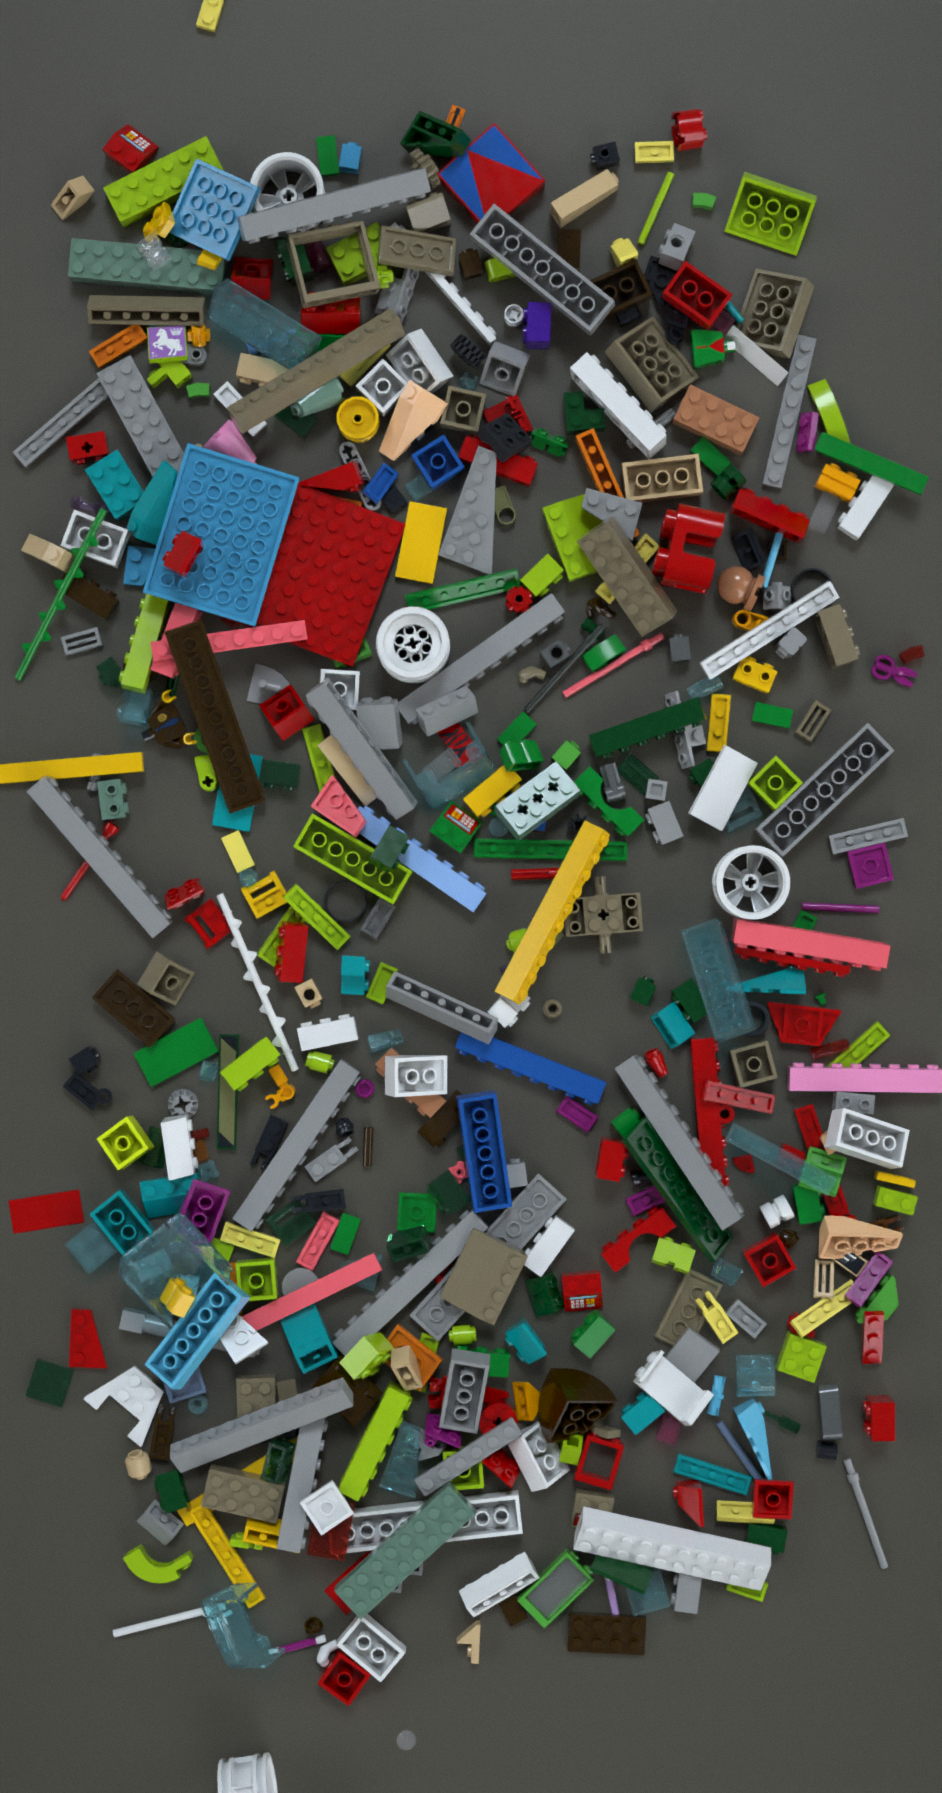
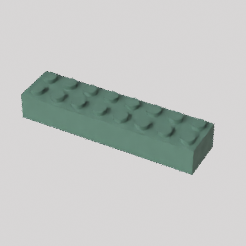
[68,238,227,296]
[334,1481,475,1620]

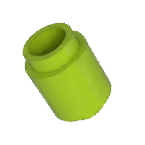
[305,1051,335,1074]
[449,1324,477,1346]

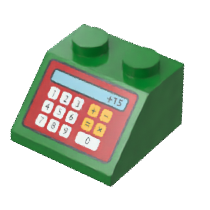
[430,801,483,854]

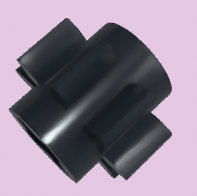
[567,814,587,836]

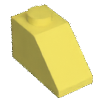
[610,238,639,268]

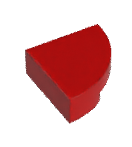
[732,1153,755,1173]

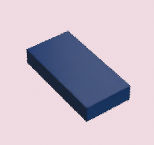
[362,462,399,504]

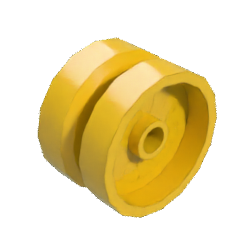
[337,397,379,443]

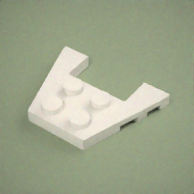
[84,1366,164,1447]

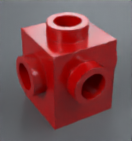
[505,586,533,615]

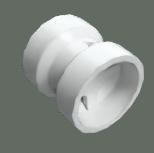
[504,304,524,327]

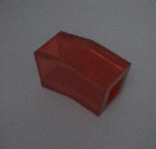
[899,645,925,664]

